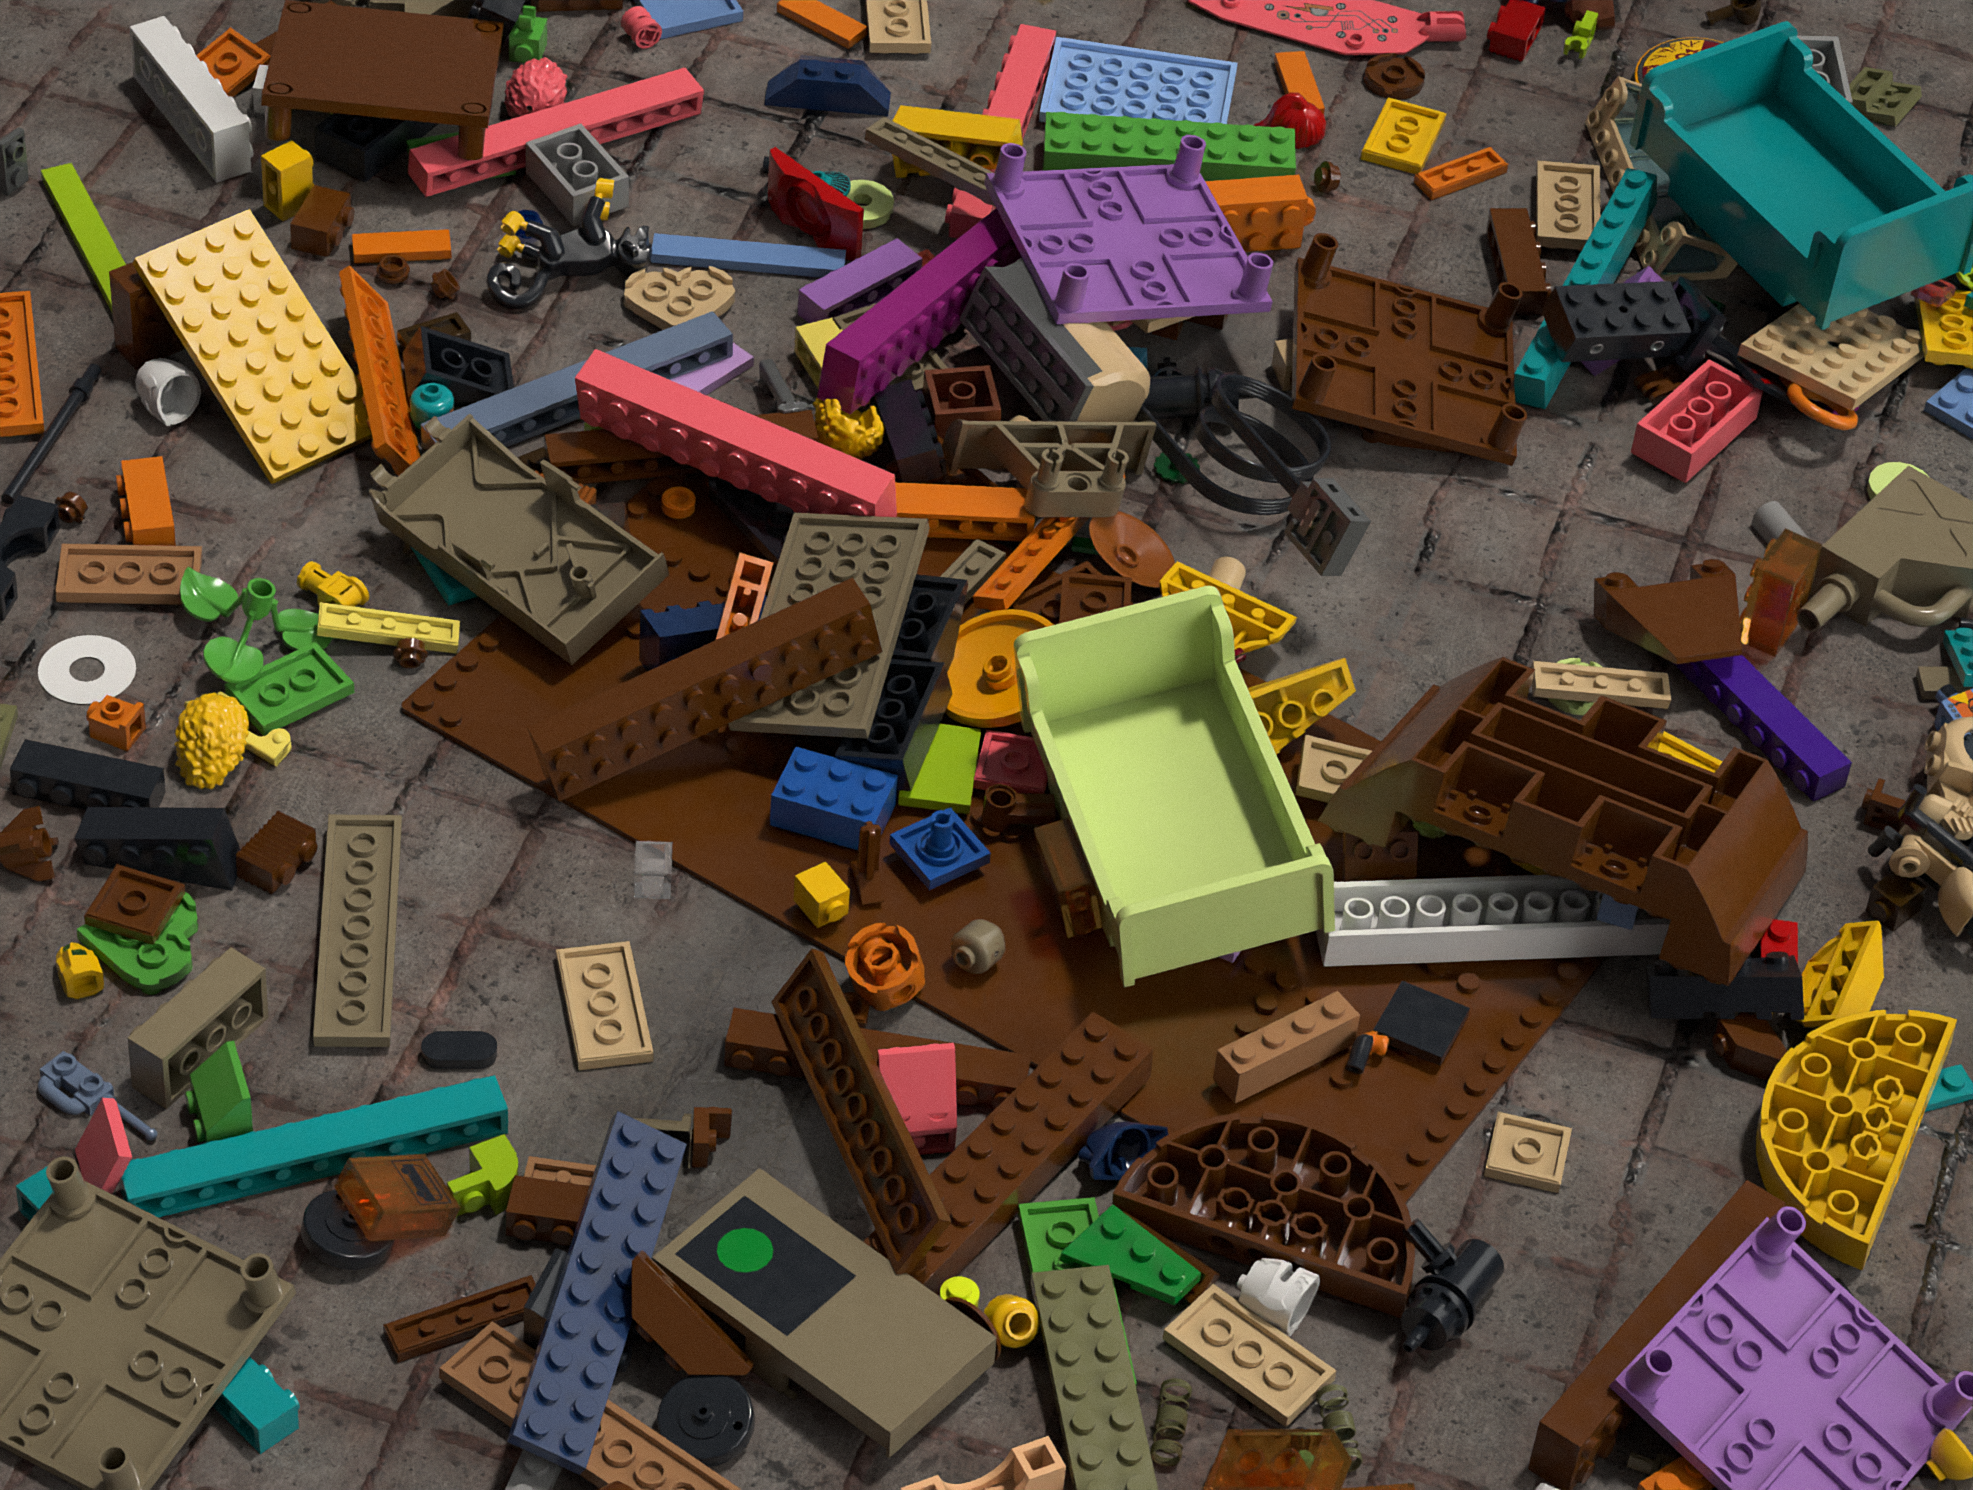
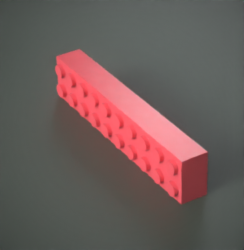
[575,349,897,517]

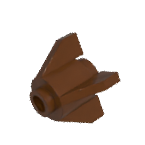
[0,806,59,881]

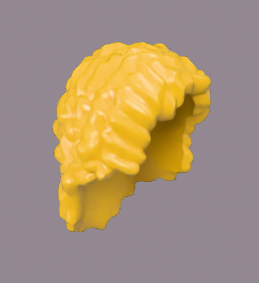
[813,398,885,460]
[174,692,249,789]

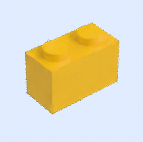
[261,140,314,221]

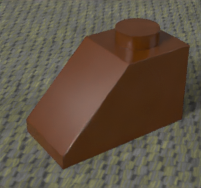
[1712,1012,1787,1081]

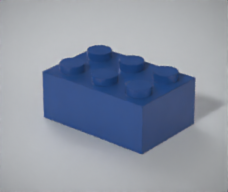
[770,747,898,850]

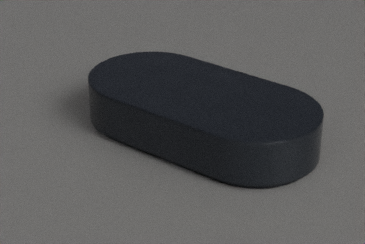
[421,1031,497,1069]

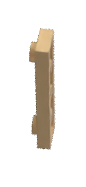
[1531,661,1671,709]

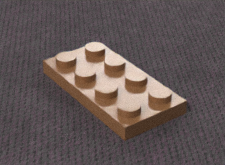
[55,544,203,605]

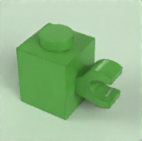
[509,5,547,63]

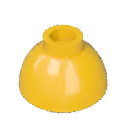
[1925,1428,1973,1482]

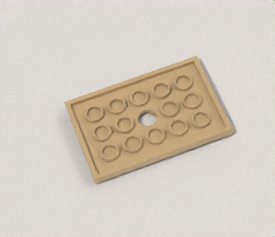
[1737,303,1924,411]

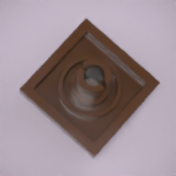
[1342,828,1418,882]

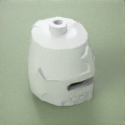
[135,358,201,426]
[1237,1258,1320,1336]

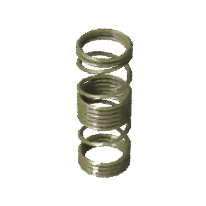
[1150,1378,1192,1466]
[1316,1384,1363,1473]

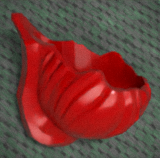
[1253,92,1326,149]

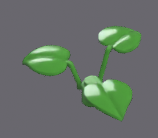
[180,567,334,683]

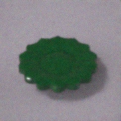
[1154,452,1200,484]

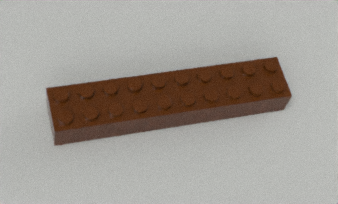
[527,577,883,802]
[863,1012,1153,1295]
[1528,1180,1786,1490]

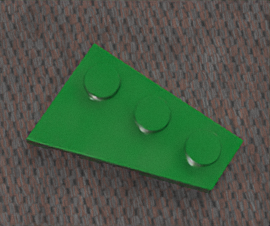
[1060,1204,1201,1305]

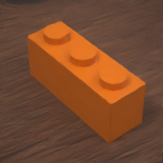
[116,456,176,546]

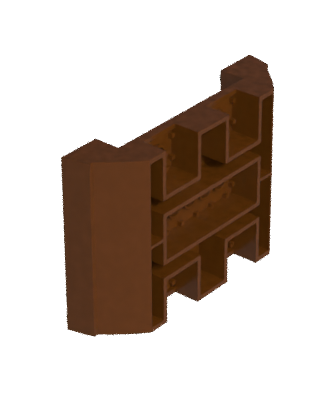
[1318,657,1808,986]

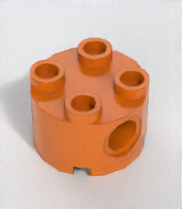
[845,923,925,1011]

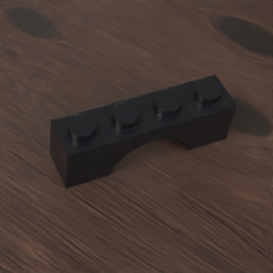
[0,495,60,621]

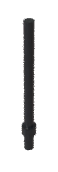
[1,364,101,504]

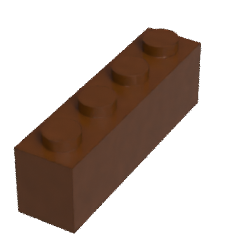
[1486,208,1551,316]

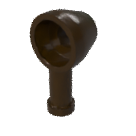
[1705,0,1761,26]

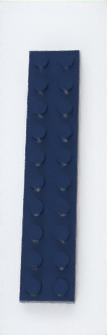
[507,1111,687,1475]

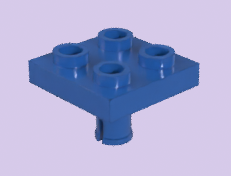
[889,807,991,890]

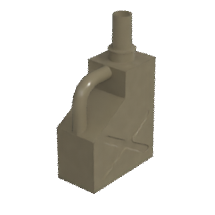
[1796,466,1973,632]

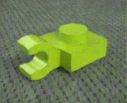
[1563,10,1598,59]

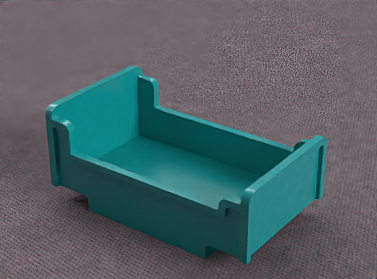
[1629,21,1973,330]

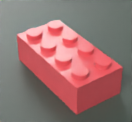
[1631,359,1763,483]

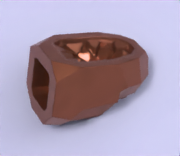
[1565,0,1615,30]

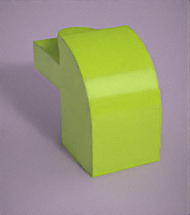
[447,1134,518,1217]

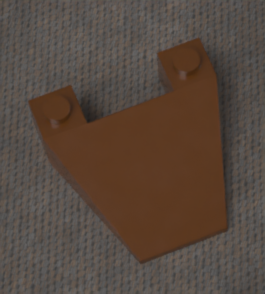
[1594,559,1742,664]

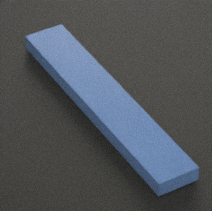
[651,233,846,278]

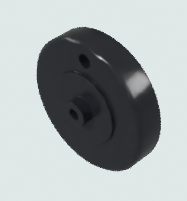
[301,1189,397,1270]
[657,1375,755,1467]

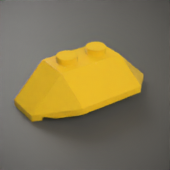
[1159,561,1297,655]
[1788,920,1884,1028]

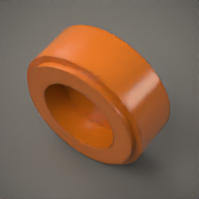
[661,487,696,519]

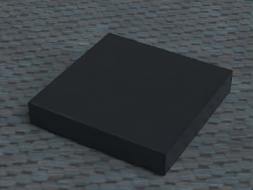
[1373,981,1470,1066]

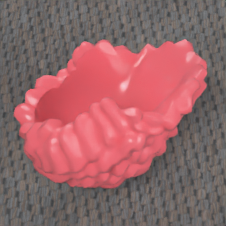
[504,57,568,119]

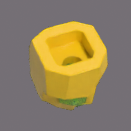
[56,942,104,999]

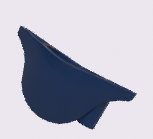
[1078,1122,1168,1180]

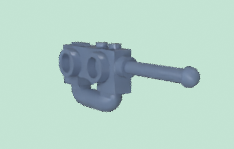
[37,1051,158,1140]

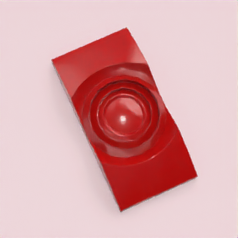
[767,147,864,261]

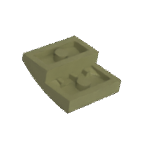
[1849,67,1922,127]

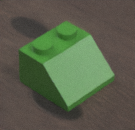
[185,1040,253,1144]

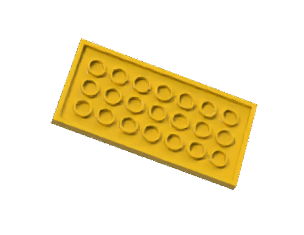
[133,209,373,484]

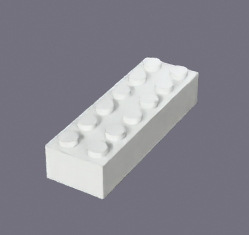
[130,16,253,183]

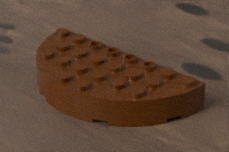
[1112,1113,1415,1318]

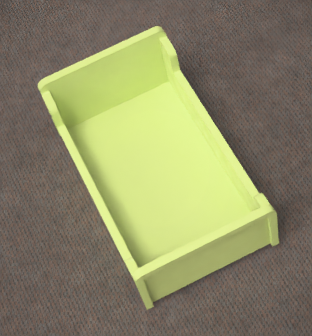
[1014,586,1335,987]

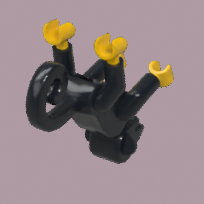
[486,178,653,309]

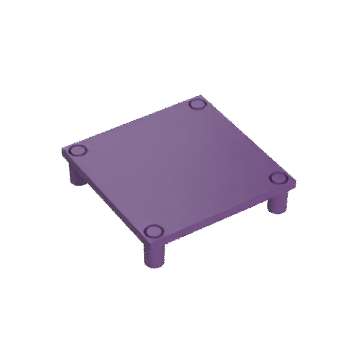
[984,135,1273,325]
[1609,1206,1973,1490]

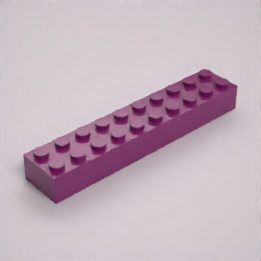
[817,208,1022,415]

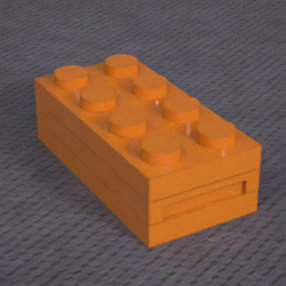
[1205,175,1316,252]

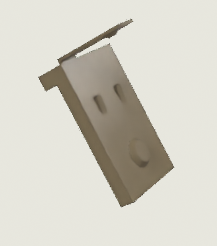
[634,1113,693,1169]

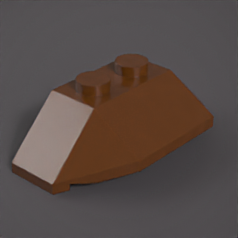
[632,1250,755,1375]

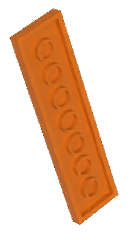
[339,265,421,476]

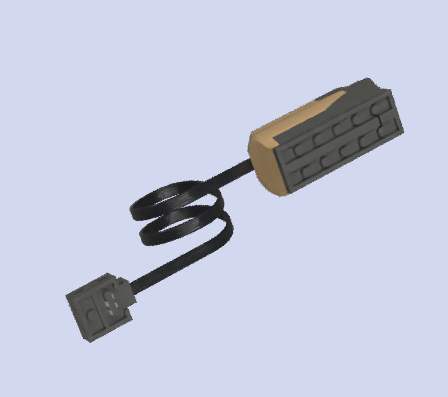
[959,258,1371,576]

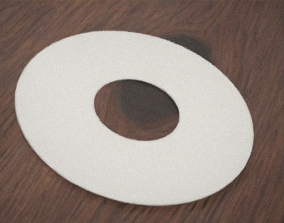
[38,635,136,704]

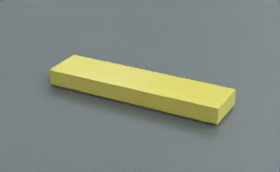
[316,602,460,654]

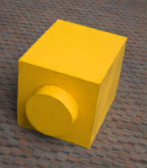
[793,862,850,928]

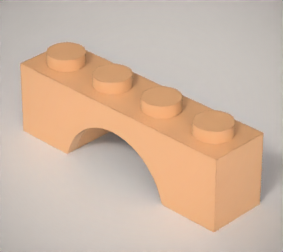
[901,1436,1066,1490]

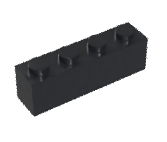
[874,379,945,483]
[9,739,166,810]

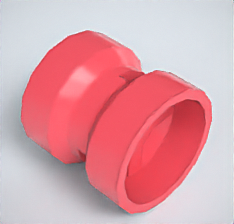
[621,6,662,49]

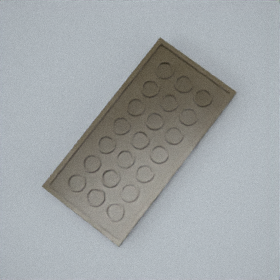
[728,513,930,739]

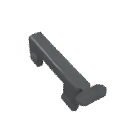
[758,359,808,414]

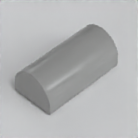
[1751,501,1817,567]

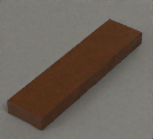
[383,1275,536,1362]

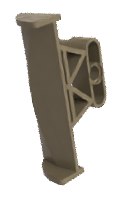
[942,419,1156,517]

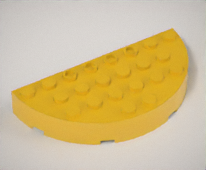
[1756,1010,1957,1271]

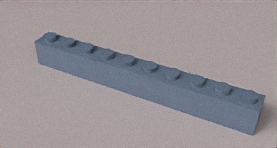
[421,311,733,452]

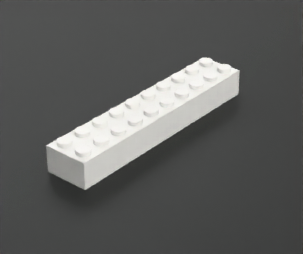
[1316,875,1671,966]

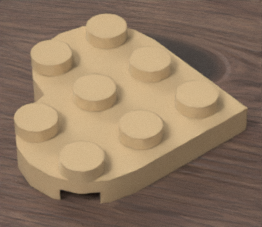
[624,266,735,330]

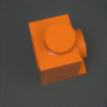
[86,695,146,752]

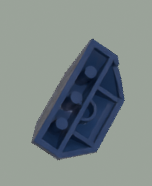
[765,55,891,116]

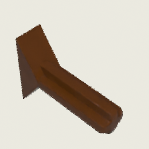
[850,821,884,905]

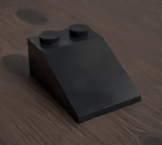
[403,326,514,407]
[891,574,968,672]

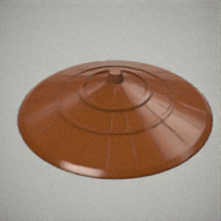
[1089,511,1175,588]

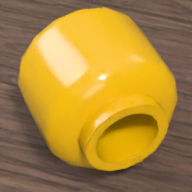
[984,1294,1040,1348]

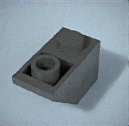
[0,127,29,196]

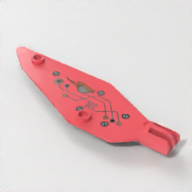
[1187,0,1466,55]

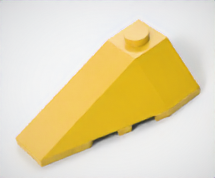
[1248,658,1356,755]

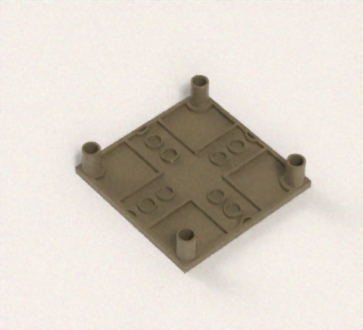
[0,1157,296,1490]

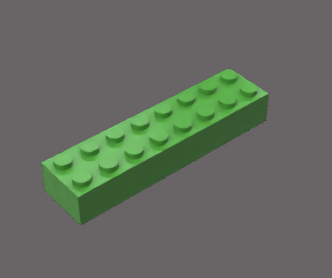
[1042,112,1296,181]

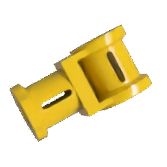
[297,561,370,607]

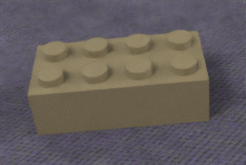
[127,947,269,1109]

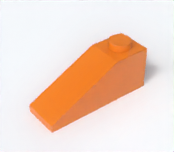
[715,553,773,640]

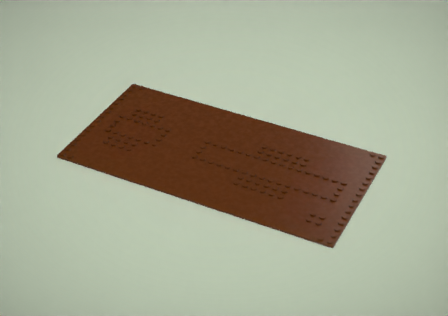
[401,408,1609,1205]

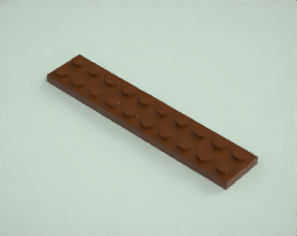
[771,949,951,1275]

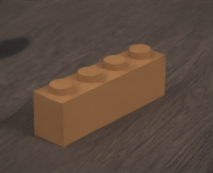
[1213,991,1360,1104]

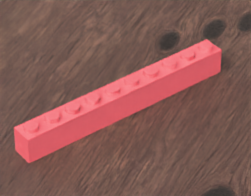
[945,24,1056,239]
[408,67,704,197]

